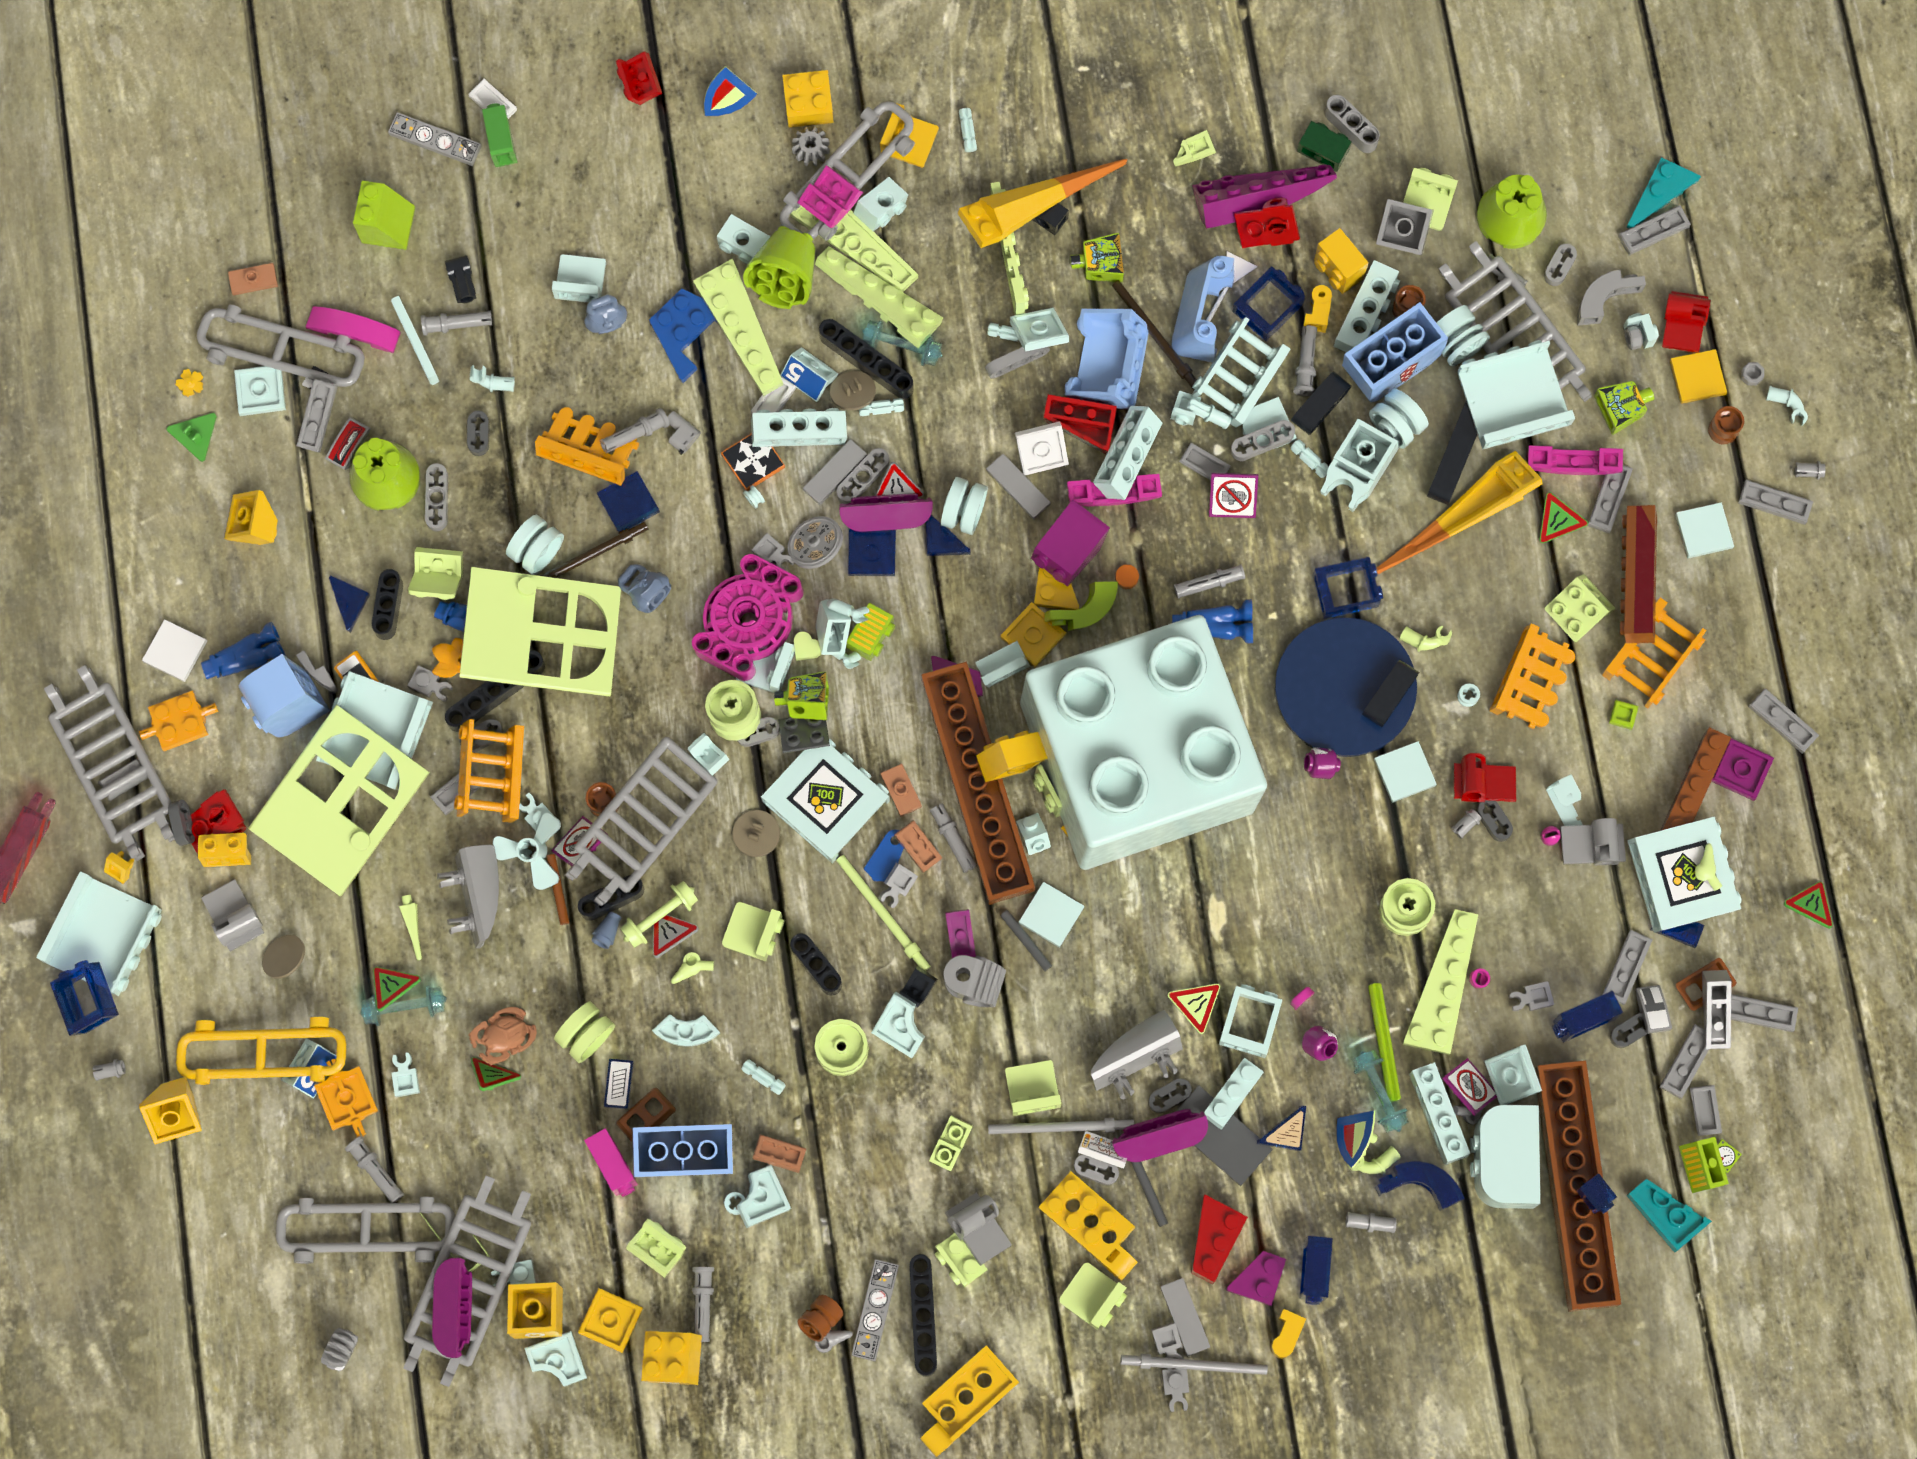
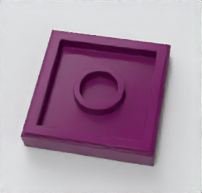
[1711,738,1774,801]

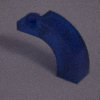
[1375,1161,1465,1211]

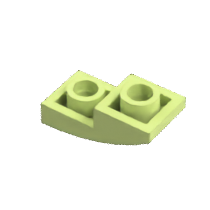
[929,1115,973,1171]

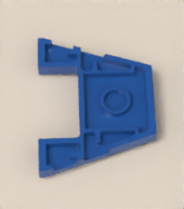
[649,289,717,383]

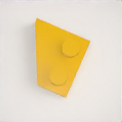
[1034,567,1079,610]

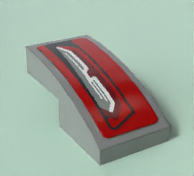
[325,417,371,470]

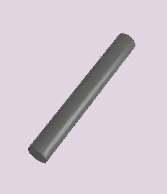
[1000,910,1052,971]
[1131,1162,1168,1227]

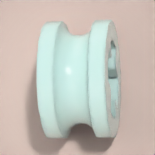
[743,485,765,509]
[1457,683,1480,707]
[724,1192,745,1215]

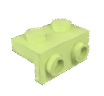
[626,1219,686,1278]

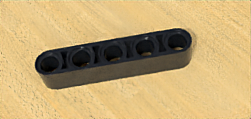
[819,319,914,399]
[1427,401,1477,505]
[445,650,545,732]
[909,1254,937,1377]

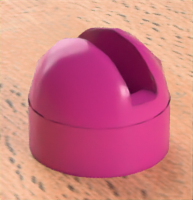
[1541,826,1561,846]
[1469,969,1490,988]

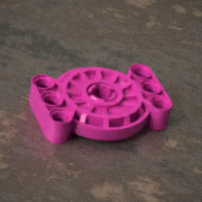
[692,554,804,681]

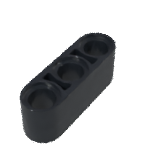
[1291,371,1352,435]
[371,569,403,640]
[1362,659,1420,728]
[577,875,645,921]
[790,933,842,996]

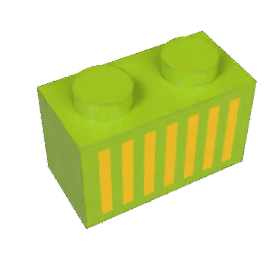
[846,603,896,661]
[1679,1137,1729,1193]

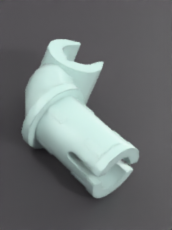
[470,365,515,392]
[1766,386,1808,426]

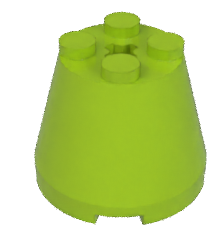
[1477,174,1547,249]
[743,226,815,309]
[350,438,420,511]

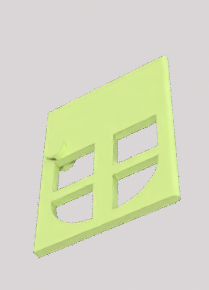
[459,567,621,697]
[248,704,430,896]

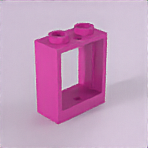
[584,1128,638,1197]

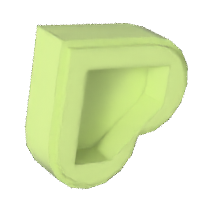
[794,632,821,661]

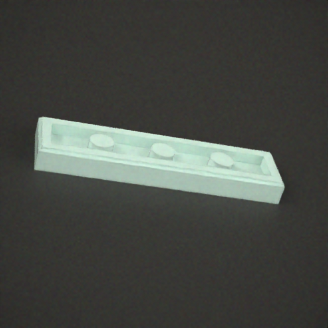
[391,296,439,385]

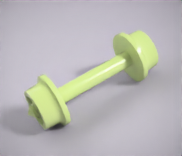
[620,881,698,948]

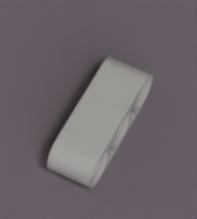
[1325,95,1380,153]

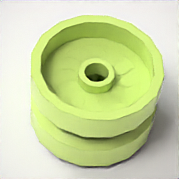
[705,680,762,741]
[1379,878,1435,936]
[554,1001,615,1063]
[814,1019,869,1076]

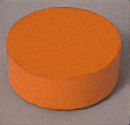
[1115,565,1139,589]

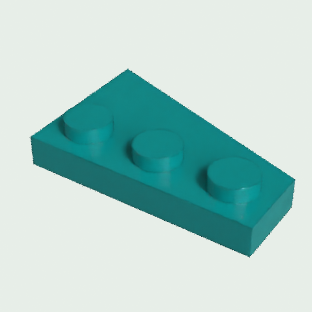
[1626,1179,1712,1253]

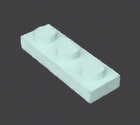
[1204,1058,1264,1130]

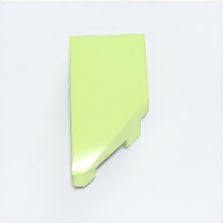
[1173,130,1216,166]

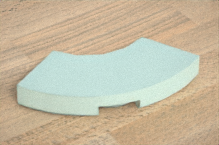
[652,1014,720,1046]

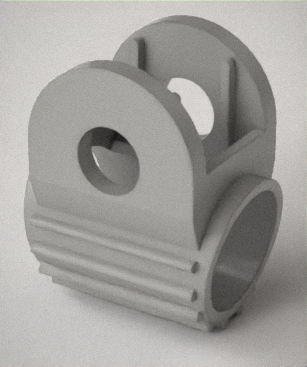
[944,955,1006,1008]

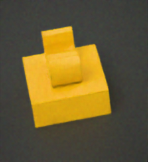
[104,851,134,884]

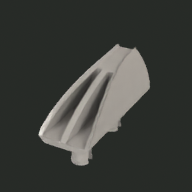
[437,845,499,949]
[1091,1010,1183,1099]

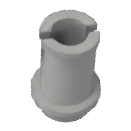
[1795,461,1825,480]
[1451,809,1482,839]
[93,1059,126,1081]

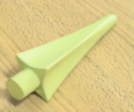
[399,895,422,960]

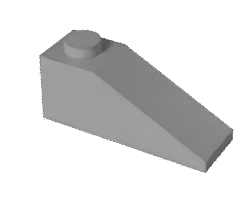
[1702,970,1731,1049]

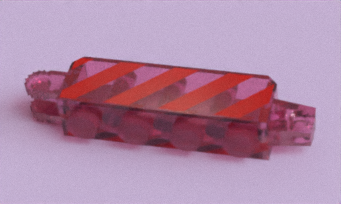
[0,792,56,904]

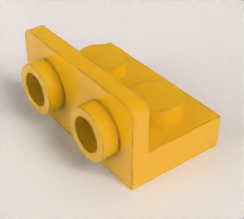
[198,833,251,867]

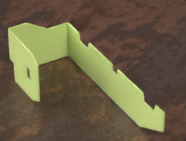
[420,1213,490,1272]

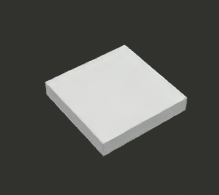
[1015,421,1069,475]
[142,619,207,682]

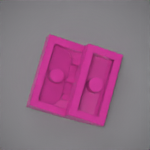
[797,166,863,228]

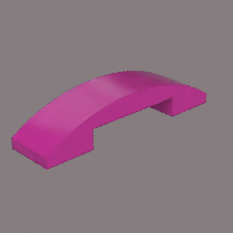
[306,306,401,353]
[1528,446,1623,475]
[1067,474,1162,506]

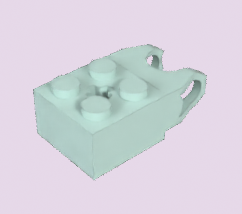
[1321,419,1399,512]

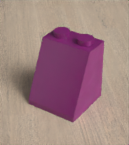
[1031,500,1110,587]

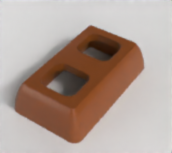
[1676,958,1737,1011]
[616,1088,676,1142]

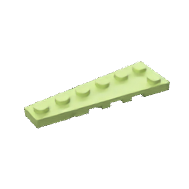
[990,182,1029,315]
[790,206,918,292]
[815,246,943,348]
[693,259,783,396]
[1403,909,1478,1055]

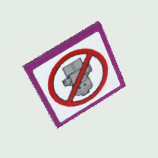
[1209,473,1258,518]
[551,816,608,867]
[1442,1058,1497,1116]

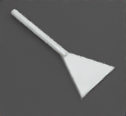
[1206,251,1257,321]

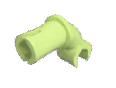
[1399,626,1452,652]
[1347,1146,1401,1175]

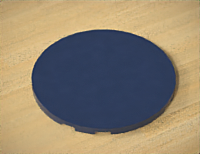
[1275,618,1417,757]

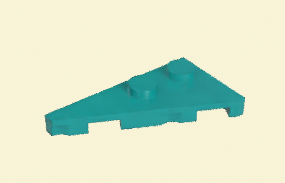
[1626,157,1701,229]

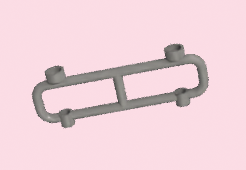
[780,101,915,241]
[197,305,365,387]
[276,1197,455,1264]

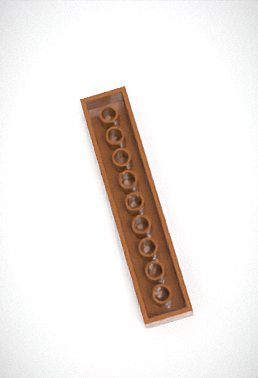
[921,661,1035,905]
[1535,1060,1621,1312]

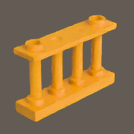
[1602,597,1707,709]
[454,719,524,823]

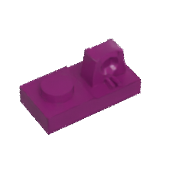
[945,909,976,958]

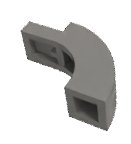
[1577,270,1646,326]

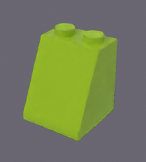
[353,181,415,250]

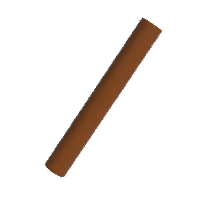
[546,854,570,925]

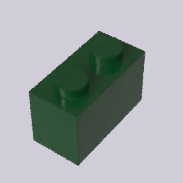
[1297,121,1352,172]

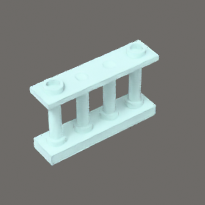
[1191,317,1291,428]

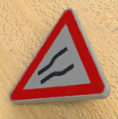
[874,462,923,498]
[653,915,699,958]

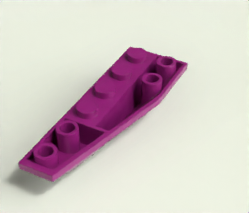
[1192,165,1337,229]

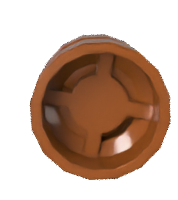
[1392,285,1426,318]
[1708,406,1745,445]
[586,782,619,817]
[797,1294,843,1342]

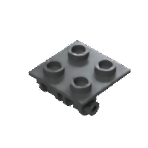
[778,717,830,753]

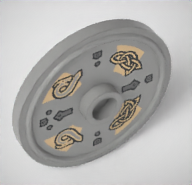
[787,516,843,569]

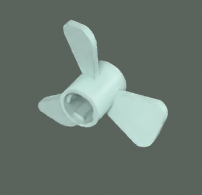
[493,813,561,890]

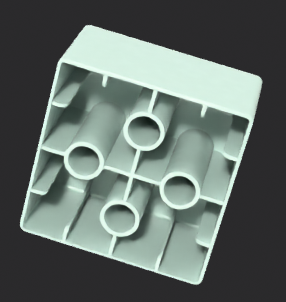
[1020,615,1267,870]

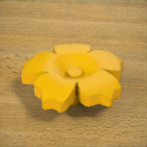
[175,369,203,397]

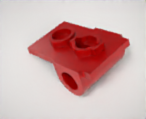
[1234,197,1300,248]
[1662,291,1711,353]
[1454,753,1516,802]
[191,789,246,854]

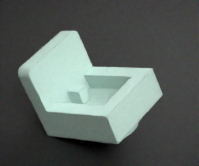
[1623,313,1659,349]
[1170,391,1201,426]
[688,733,729,775]
[1016,813,1051,855]

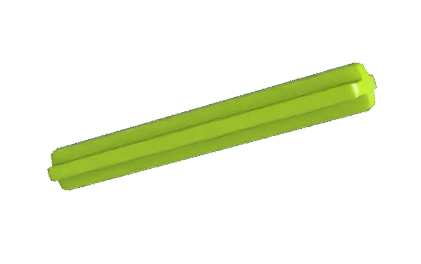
[1368,983,1401,1102]

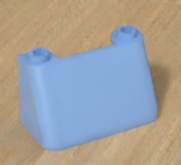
[1172,256,1235,363]
[1065,309,1148,409]

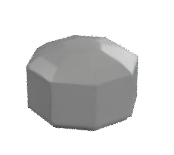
[1625,325,1643,350]
[1741,362,1764,386]

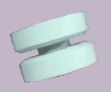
[1369,389,1429,449]
[941,477,988,535]
[506,514,564,575]

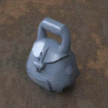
[584,295,627,335]
[618,564,671,613]

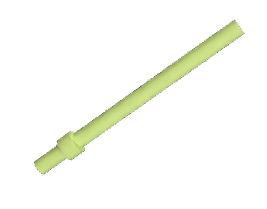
[836,855,931,971]

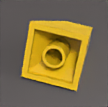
[224,490,278,545]
[139,1077,202,1144]

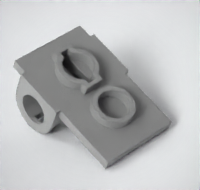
[1560,818,1626,866]
[201,879,264,952]
[945,1192,1012,1266]

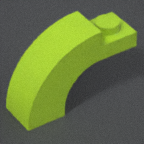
[1044,582,1118,631]

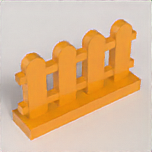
[535,407,639,486]
[1489,623,1575,729]

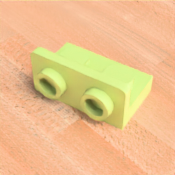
[934,1233,988,1287]

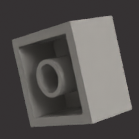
[1376,199,1434,255]

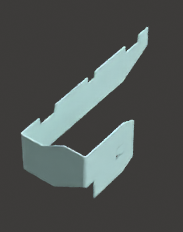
[1546,774,1583,826]

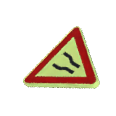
[1168,984,1220,1034]

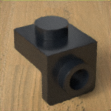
[899,966,938,1008]

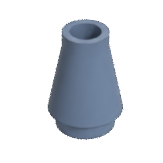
[591,912,622,949]

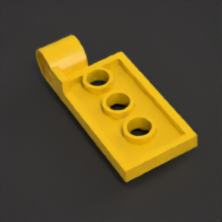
[1039,1171,1138,1281]
[920,1345,1019,1457]

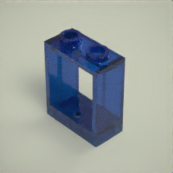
[1232,266,1306,342]
[1313,557,1383,619]
[50,960,119,1036]
[1552,991,1623,1043]
[1299,1236,1333,1305]

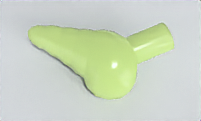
[1695,843,1722,891]
[671,952,714,984]

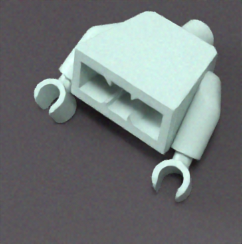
[816,598,869,669]

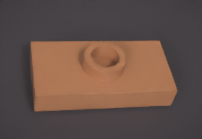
[228,263,278,296]
[880,764,922,817]
[894,820,942,873]
[753,1134,806,1173]

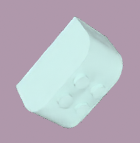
[1470,1105,1540,1209]

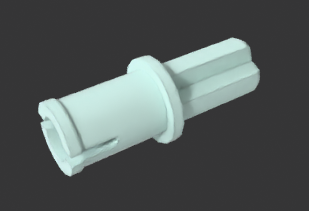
[1186,398,1232,429]

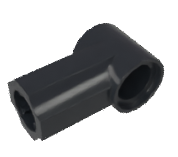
[445,255,477,304]

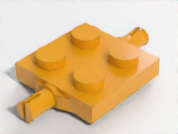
[139,690,219,751]
[314,1059,379,1138]

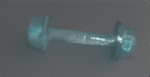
[862,320,942,366]
[359,985,447,1027]
[1352,1050,1409,1133]

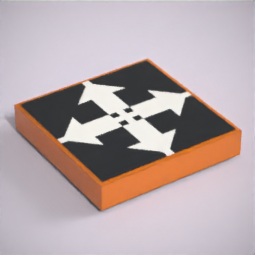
[721,433,785,491]

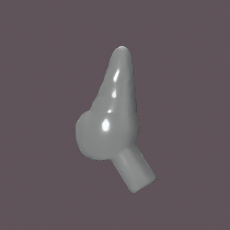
[1453,1105,1483,1125]
[815,1330,853,1353]

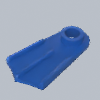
[864,830,904,882]

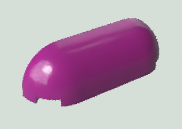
[839,494,933,532]
[1112,1109,1208,1162]
[432,1258,472,1358]

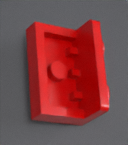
[616,51,662,105]

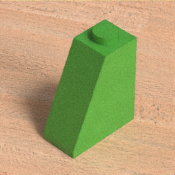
[482,103,518,168]

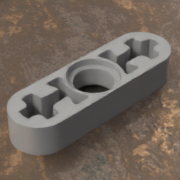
[985,347,1050,379]
[1231,420,1295,461]
[837,448,889,505]
[425,463,448,531]

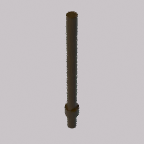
[1112,280,1197,390]
[540,521,649,578]

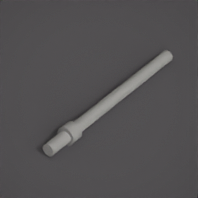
[988,1118,1134,1134]
[1120,1354,1268,1375]

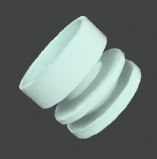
[1437,305,1490,366]

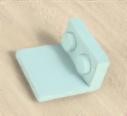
[552,254,606,303]
[736,642,795,693]

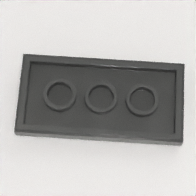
[1176,1086,1273,1187]

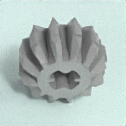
[792,127,830,166]
[321,1328,358,1371]

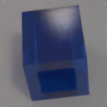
[1576,1173,1617,1214]

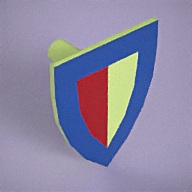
[704,66,758,116]
[1337,1110,1377,1168]

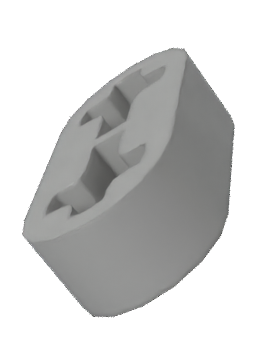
[1544,244,1577,286]
[738,717,780,747]
[1074,1154,1119,1185]

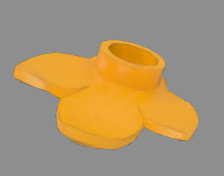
[432,638,463,678]

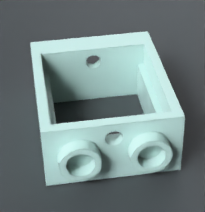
[1219,984,1282,1058]

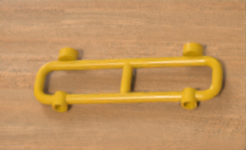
[176,1017,347,1085]

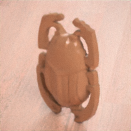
[468,1007,537,1065]

